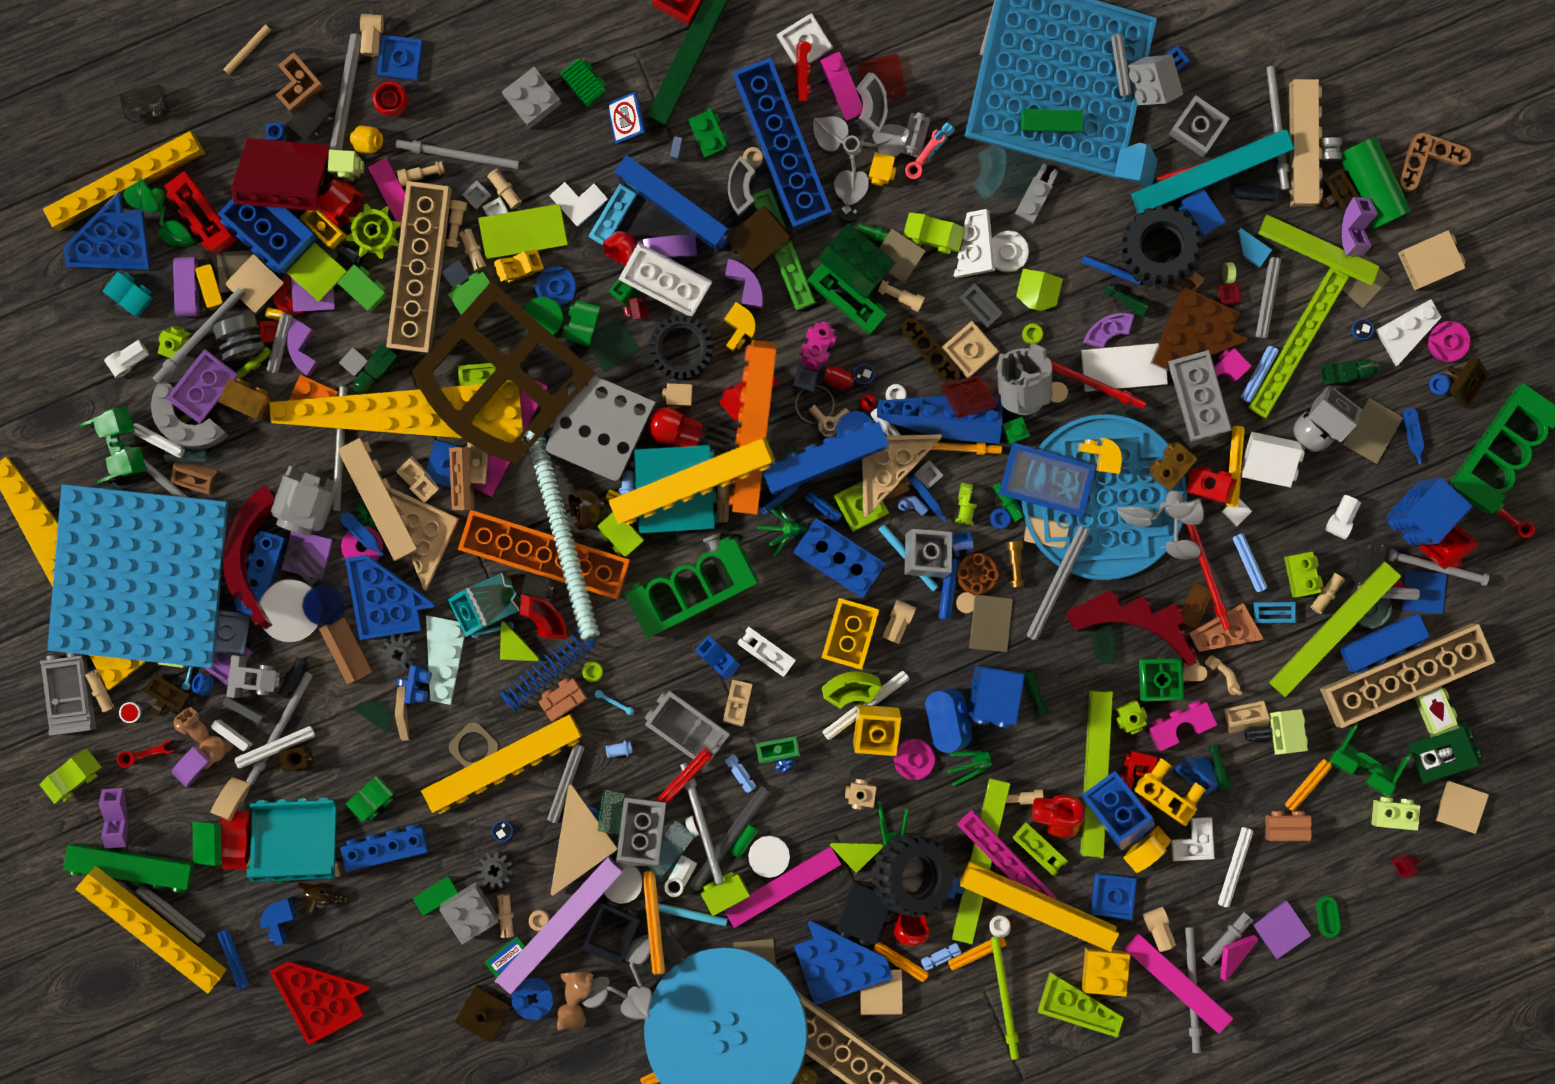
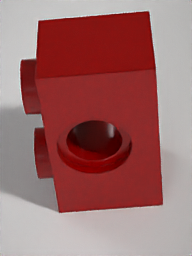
[1186,466,1237,504]

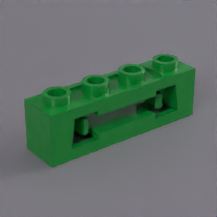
[807,263,887,336]

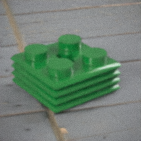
[1139,658,1184,701]

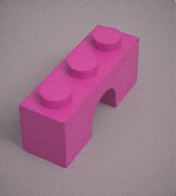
[1214,348,1251,382]
[1147,700,1217,751]

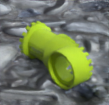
[955,482,977,525]

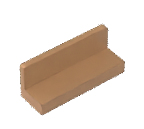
[449,447,474,510]
[319,618,372,684]

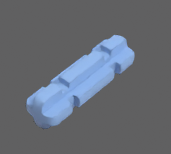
[725,754,756,793]
[921,943,961,970]

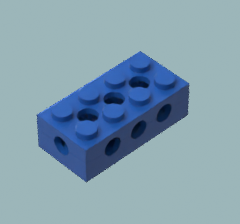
[793,518,886,598]

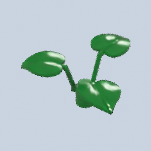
[124,178,196,247]

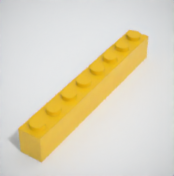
[43,131,205,231]
[609,437,775,525]
[421,714,582,814]
[76,866,227,993]

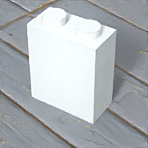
[1241,432,1304,487]

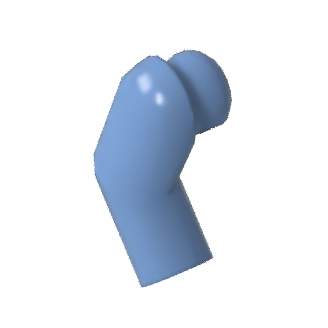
[898,496,929,516]

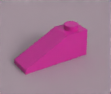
[820,52,863,121]

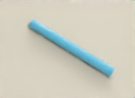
[878,524,939,591]
[645,903,728,926]

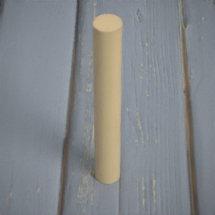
[223,24,271,75]

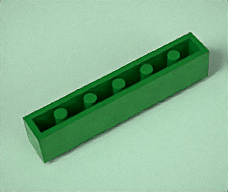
[63,843,196,893]

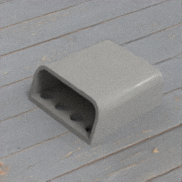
[546,376,656,481]

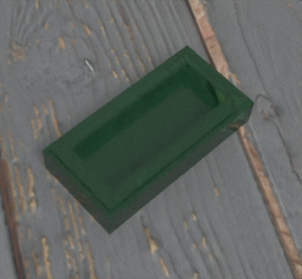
[598,790,624,835]

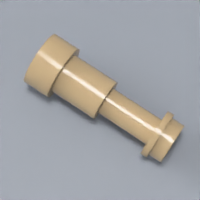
[397,161,445,187]
[445,200,467,248]
[878,280,925,312]
[1006,789,1043,805]

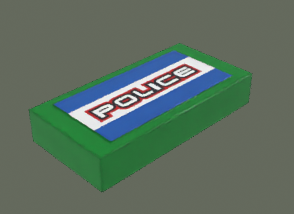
[484,935,526,978]

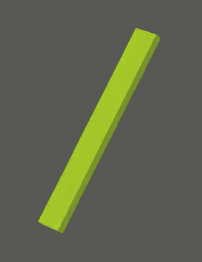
[1247,267,1350,419]
[1269,562,1401,697]
[952,778,1010,944]

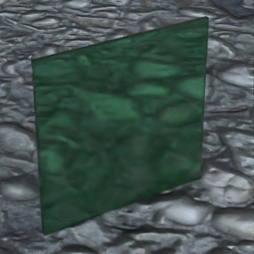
[590,316,639,372]

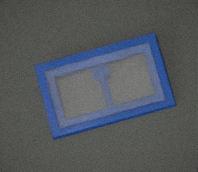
[999,443,1096,517]

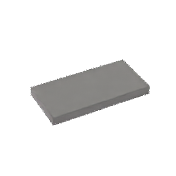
[1168,350,1232,442]

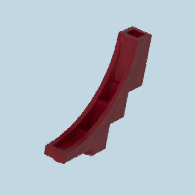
[1065,589,1197,667]

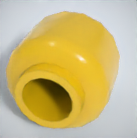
[350,125,383,154]

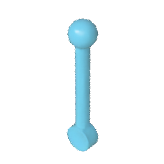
[471,622,514,638]
[182,666,194,690]
[595,690,634,715]

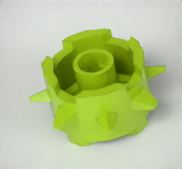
[346,204,402,259]

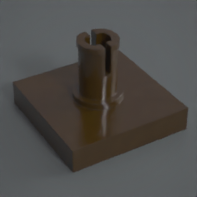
[1445,355,1489,409]
[455,985,512,1043]

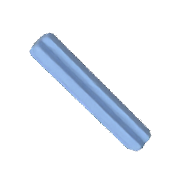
[1241,346,1278,403]
[1233,534,1267,592]

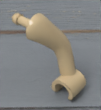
[1205,655,1242,695]

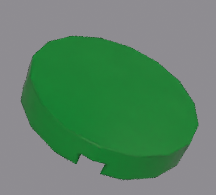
[524,296,564,335]

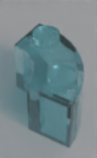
[972,145,1007,200]
[646,820,695,878]

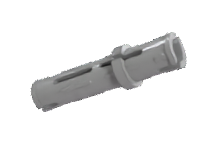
[1202,912,1253,967]

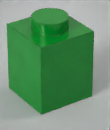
[1001,417,1030,445]

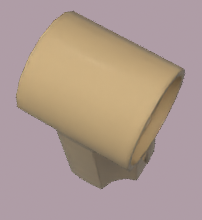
[360,14,384,57]
[883,599,916,644]
[1143,907,1176,952]

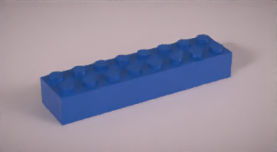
[732,57,832,230]

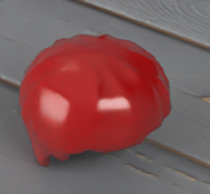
[372,81,409,117]
[602,231,637,265]
[894,914,930,947]

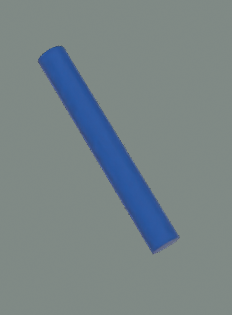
[1081,255,1141,285]

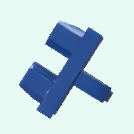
[396,665,432,704]

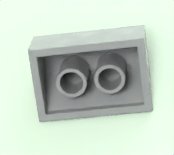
[616,798,666,866]

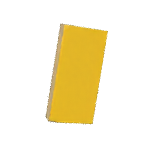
[195,264,222,310]

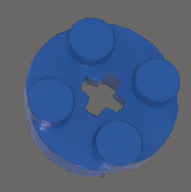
[512,977,554,1020]

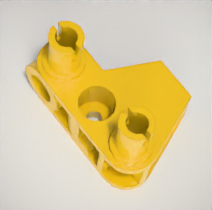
[1134,758,1206,826]

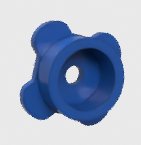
[265,122,287,141]
[775,758,796,773]

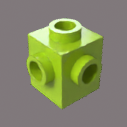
[158,326,191,358]
[1115,700,1148,734]

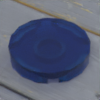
[302,584,344,626]

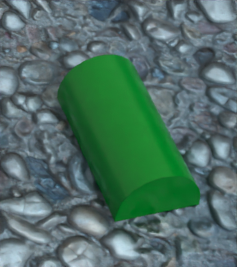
[1341,137,1412,229]

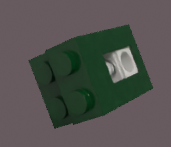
[1408,720,1483,783]

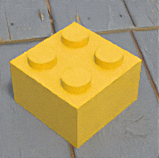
[853,705,901,756]
[1082,947,1130,997]

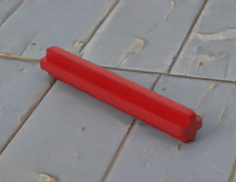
[655,748,713,805]

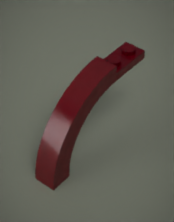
[223,485,276,630]

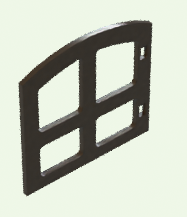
[412,281,596,464]

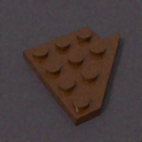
[1150,287,1247,372]

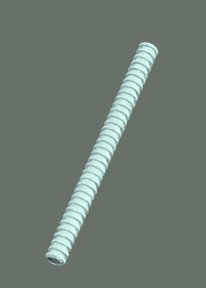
[526,431,600,640]

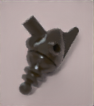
[297,883,349,916]

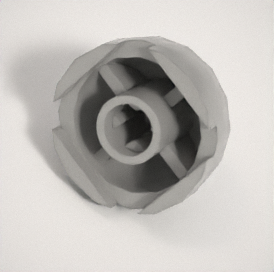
[1293,411,1335,452]

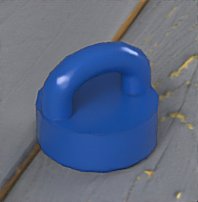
[192,673,214,695]

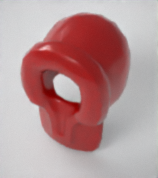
[648,407,702,447]
[1032,795,1085,838]

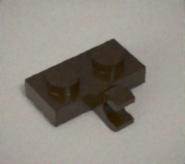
[1318,169,1359,215]
[143,674,191,717]

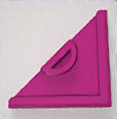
[1220,935,1258,981]

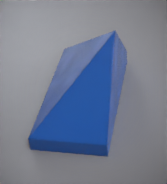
[1174,757,1218,797]

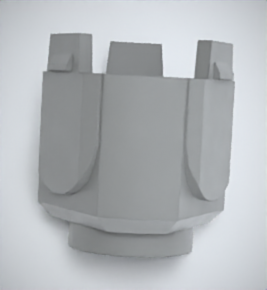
[997,343,1053,415]
[271,466,338,536]

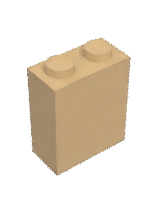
[1398,230,1465,290]

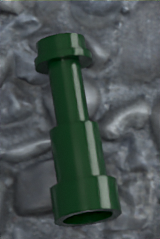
[1103,283,1150,317]
[1021,669,1049,717]
[1208,744,1233,792]

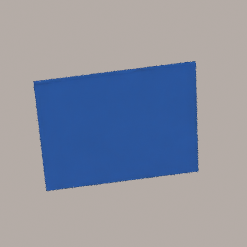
[1402,570,1447,614]

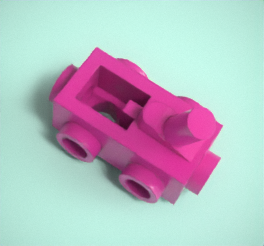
[799,322,837,371]

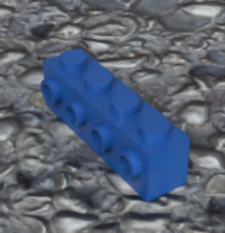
[234,531,288,615]
[1339,614,1430,673]
[340,824,430,872]

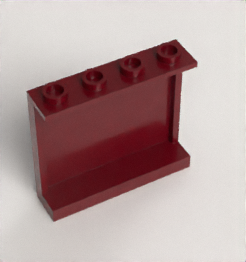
[231,138,330,211]

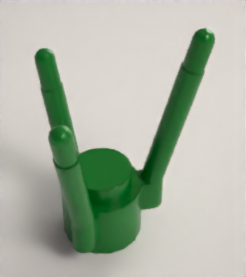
[947,749,992,786]
[877,801,909,846]

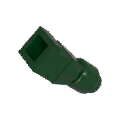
[352,343,400,395]
[1320,359,1379,386]

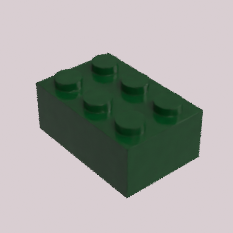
[818,223,896,299]

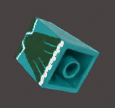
[448,572,521,637]

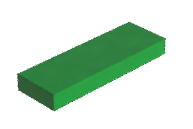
[1021,109,1083,132]

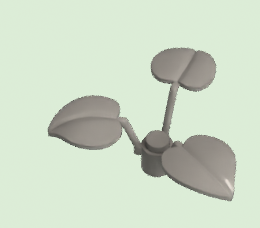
[813,117,909,206]
[1117,491,1204,560]
[580,935,652,1019]

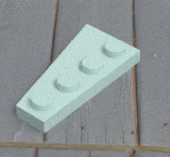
[426,615,465,705]

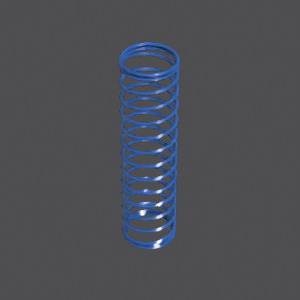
[500,627,596,711]

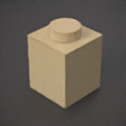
[663,383,693,407]

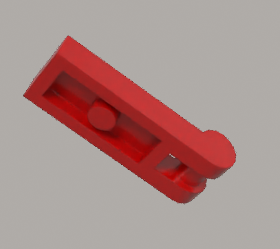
[796,41,811,101]

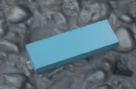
[588,184,638,245]

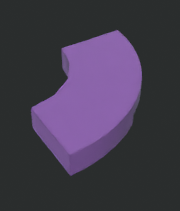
[1083,313,1134,348]

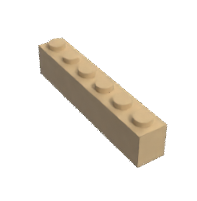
[1289,79,1323,207]
[337,438,420,561]

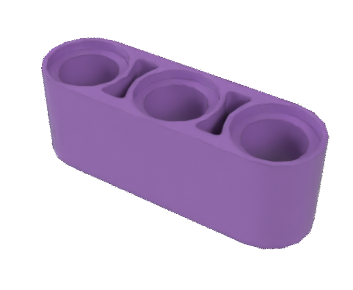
[173,257,200,317]

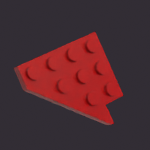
[270,961,371,1045]

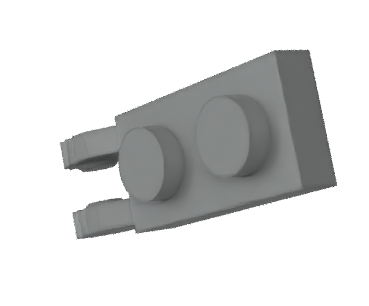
[1015,163,1058,223]

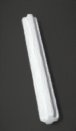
[823,671,909,740]

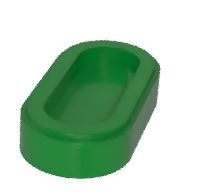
[1316,896,1341,938]

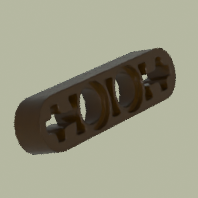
[901,318,960,385]

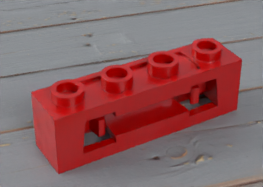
[165,171,237,255]
[1120,750,1157,808]

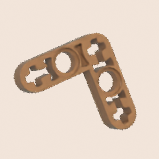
[1398,133,1471,192]

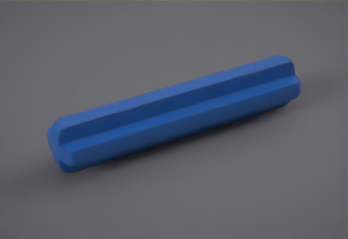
[939,559,958,620]
[217,929,249,990]

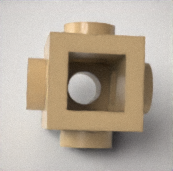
[845,779,876,810]

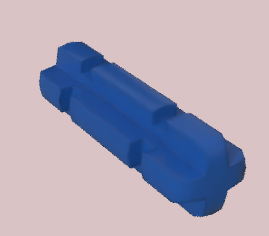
[805,491,842,522]

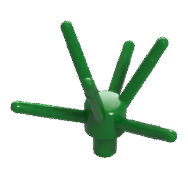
[757,503,807,556]

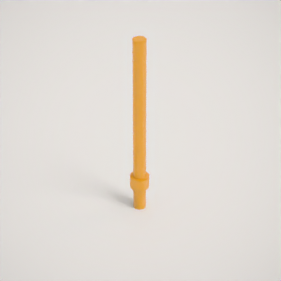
[931,442,1002,455]

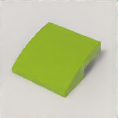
[286,242,347,302]

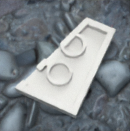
[954,209,995,278]
[1375,299,1441,366]

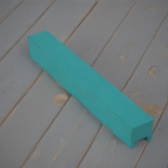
[1131,129,1295,214]

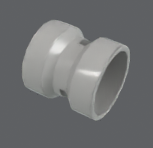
[1321,137,1342,161]

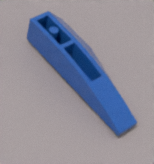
[877,394,1003,444]

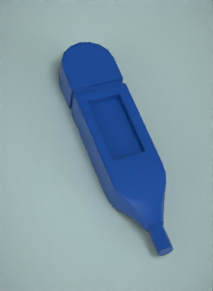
[1403,408,1424,464]
[908,475,947,523]
[758,485,799,514]
[340,513,384,556]

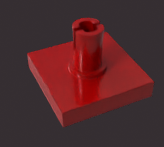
[1419,524,1478,570]

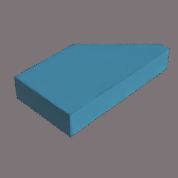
[1238,228,1272,267]

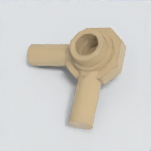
[809,405,849,438]

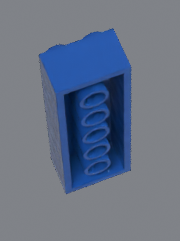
[762,420,889,495]

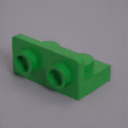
[688,108,729,159]

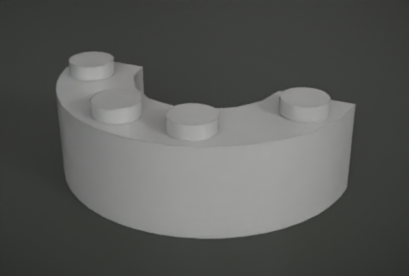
[151,379,228,450]

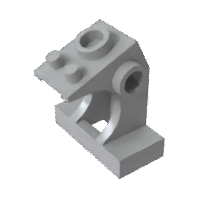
[226,655,280,698]

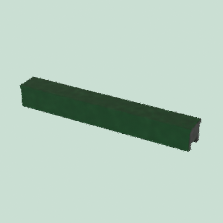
[646,0,729,127]

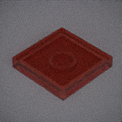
[857,53,907,99]
[941,375,997,419]

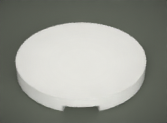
[259,579,322,642]

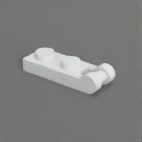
[737,626,796,677]

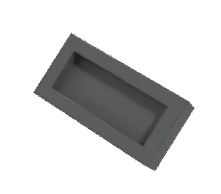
[959,283,1003,328]
[222,697,267,724]

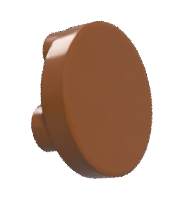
[956,553,999,595]

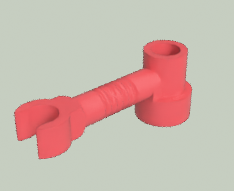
[905,129,945,179]

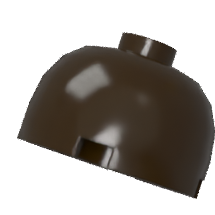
[568,488,604,531]

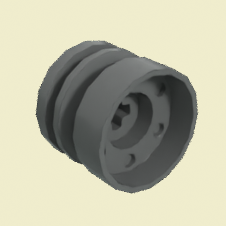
[212,314,266,361]

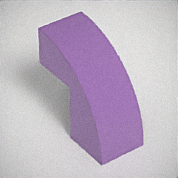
[1342,197,1378,256]
[637,235,697,259]
[725,259,763,309]
[287,319,319,377]
[172,746,211,788]
[99,788,128,848]

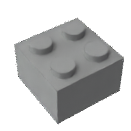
[1127,55,1183,105]
[502,67,562,129]
[1169,95,1230,157]
[1308,384,1362,442]
[905,529,952,578]
[440,882,498,944]

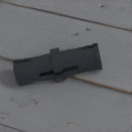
[277,657,309,699]

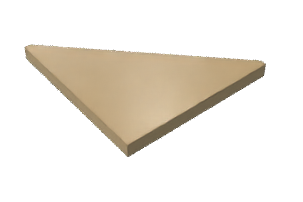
[862,434,942,517]
[388,488,460,591]
[551,784,618,896]

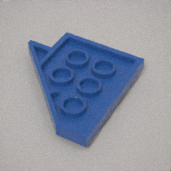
[63,193,150,270]
[345,554,436,640]
[794,921,894,1005]

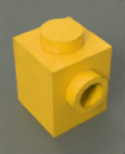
[868,152,896,186]

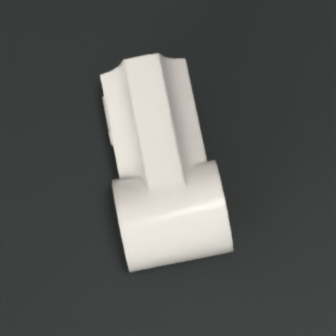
[104,340,149,378]
[1325,495,1361,540]
[665,855,697,897]

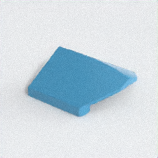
[1114,143,1158,187]

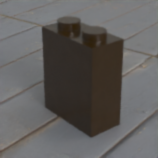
[727,206,793,271]

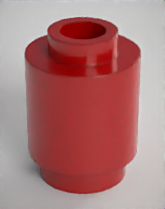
[823,366,855,392]

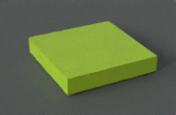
[834,481,889,532]

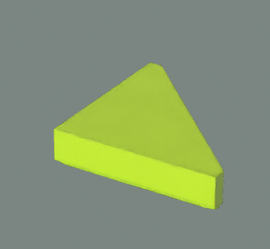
[500,621,539,661]
[830,842,883,873]

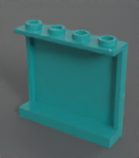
[633,445,718,533]
[247,798,337,882]

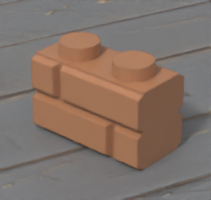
[538,677,588,722]
[1265,811,1311,841]

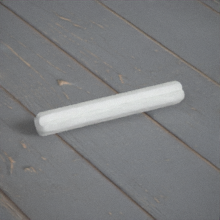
[235,726,315,768]
[1218,827,1253,908]

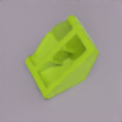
[1016,269,1063,311]

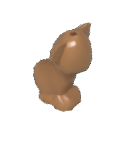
[174,707,233,769]
[557,972,593,1031]

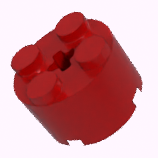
[318,179,365,228]

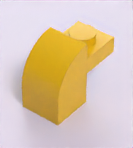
[494,250,544,282]
[724,302,755,352]
[1078,438,1122,474]
[1123,826,1171,873]

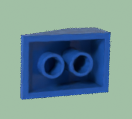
[1081,771,1155,850]

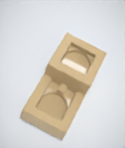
[396,456,439,503]
[723,680,752,727]
[210,777,251,821]

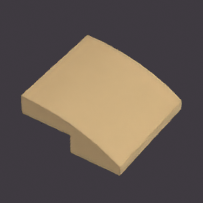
[225,254,284,313]
[860,970,902,1015]

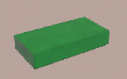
[412,876,459,916]

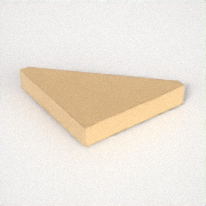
[395,686,409,741]

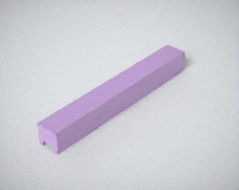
[495,855,624,994]

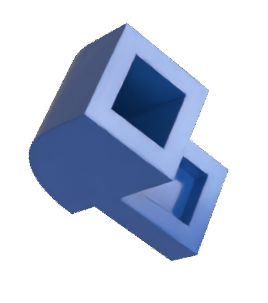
[695,635,740,680]
[260,897,297,947]

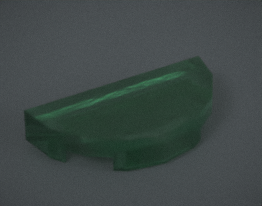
[1092,623,1115,665]
[354,700,391,733]

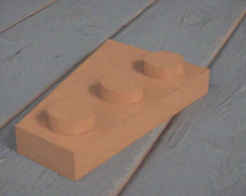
[1188,603,1263,652]

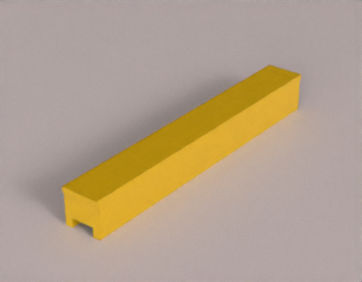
[959,861,1119,952]

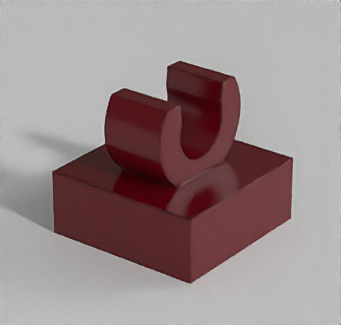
[623,298,649,320]
[1391,854,1420,878]

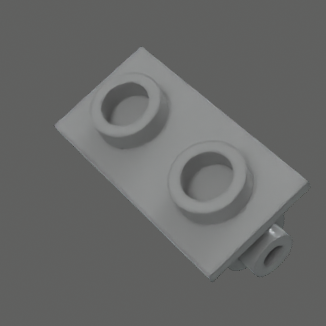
[901,113,930,158]

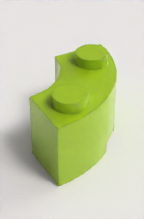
[903,213,965,254]
[822,671,882,709]
[39,748,102,804]

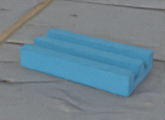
[1253,602,1296,623]

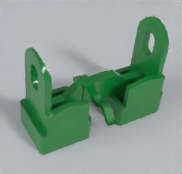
[79,407,147,485]
[1328,721,1412,797]

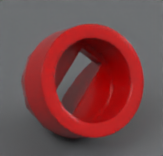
[860,394,877,411]

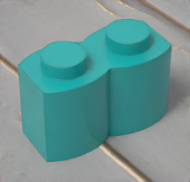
[103,272,154,318]

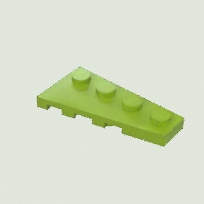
[1037,972,1124,1038]

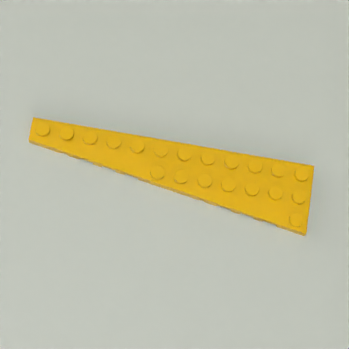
[269,382,524,443]
[0,457,147,690]

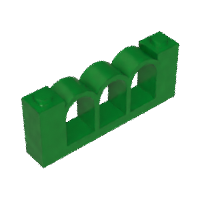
[1449,383,1555,515]
[624,536,759,638]

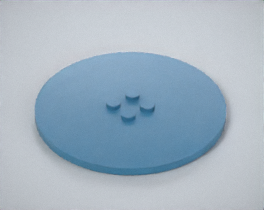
[1021,415,1187,580]
[644,948,808,1084]

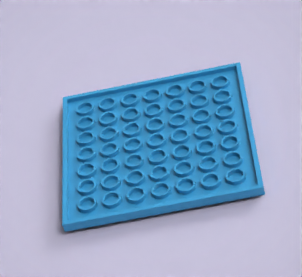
[965,0,1157,179]
[47,484,228,668]

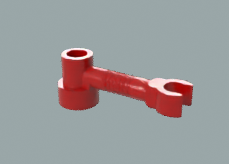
[1497,507,1535,538]
[117,740,175,768]

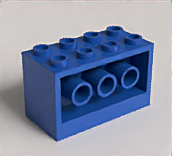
[218,198,321,275]
[1385,477,1472,545]
[967,665,1024,728]

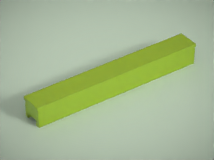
[1080,691,1113,858]

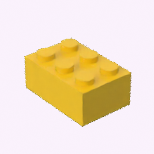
[821,598,879,670]

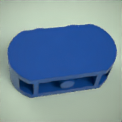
[925,688,972,753]

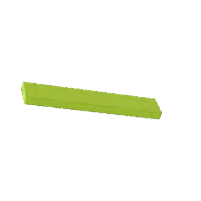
[1258,215,1379,285]

